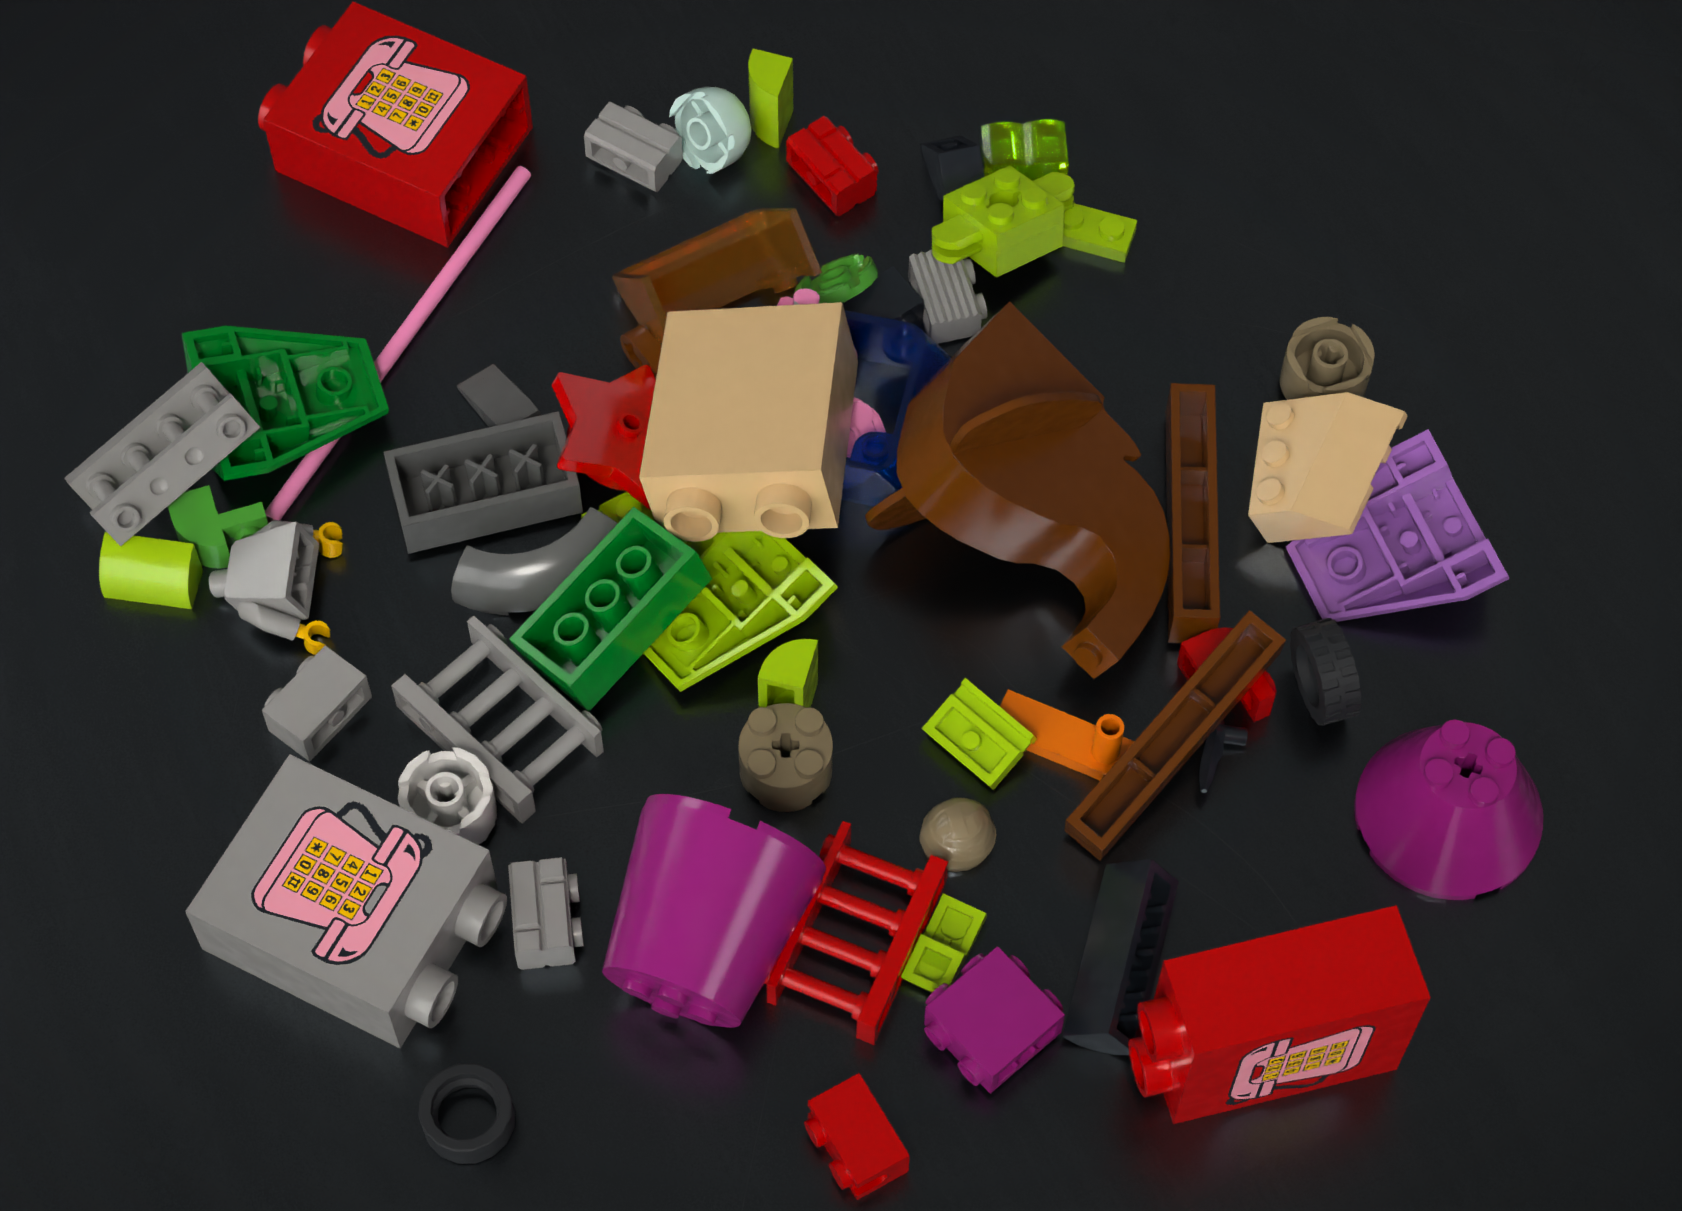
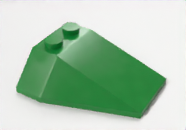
[182,326,389,481]

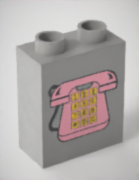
[185,754,507,1048]

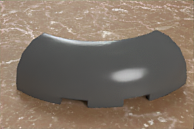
[451,507,618,615]

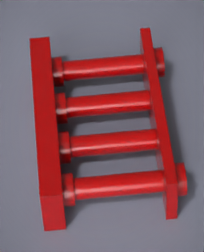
[764,821,948,1045]

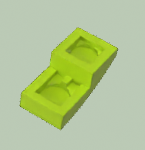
[901,893,987,993]

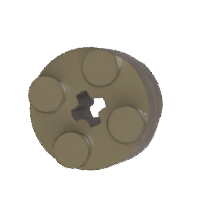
[1280,317,1375,400]
[738,703,833,812]

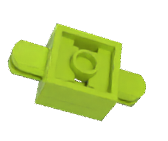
[932,165,1075,278]

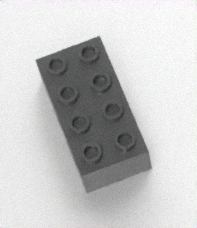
[384,411,583,554]

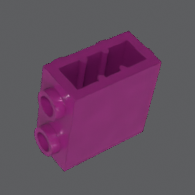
[924,946,1065,1094]

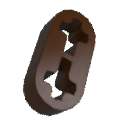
[620,325,662,380]

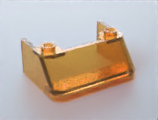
[612,208,822,346]

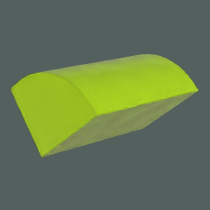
[748,49,793,148]
[99,532,203,609]
[758,639,818,708]

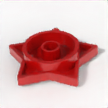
[552,364,656,510]

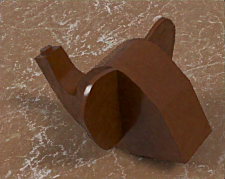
[865,301,1170,679]

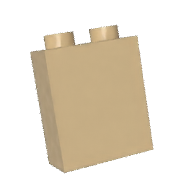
[639,302,858,542]

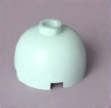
[669,87,752,174]

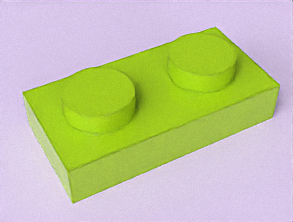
[1063,203,1138,263]

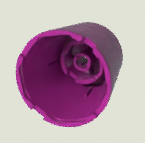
[602,794,826,1028]

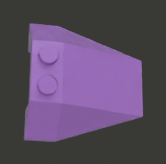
[1286,429,1509,622]

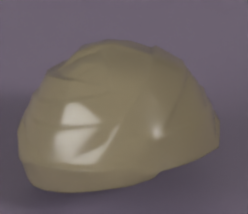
[919,798,996,872]

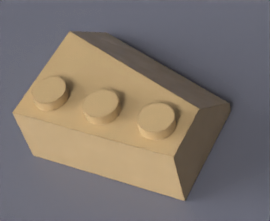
[1248,392,1408,543]

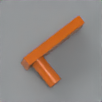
[1000,689,1135,781]

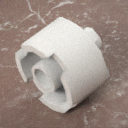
[398,747,497,845]

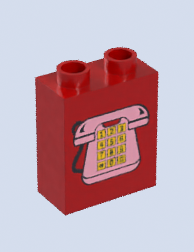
[258,1,533,248]
[1129,905,1431,1124]

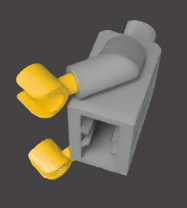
[209,520,343,655]

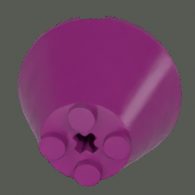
[1354,720,1543,900]

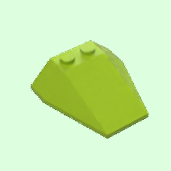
[643,531,838,692]

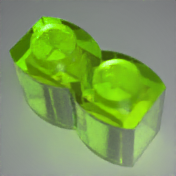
[980,120,1069,181]

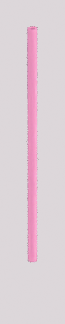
[265,166,531,523]

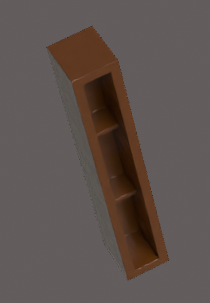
[1165,383,1220,643]
[1064,610,1286,861]

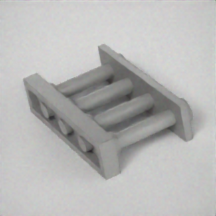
[64,362,260,546]
[391,616,604,823]

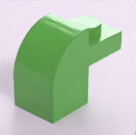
[168,485,268,568]

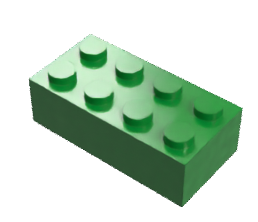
[509,507,712,712]

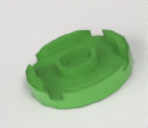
[794,254,878,303]

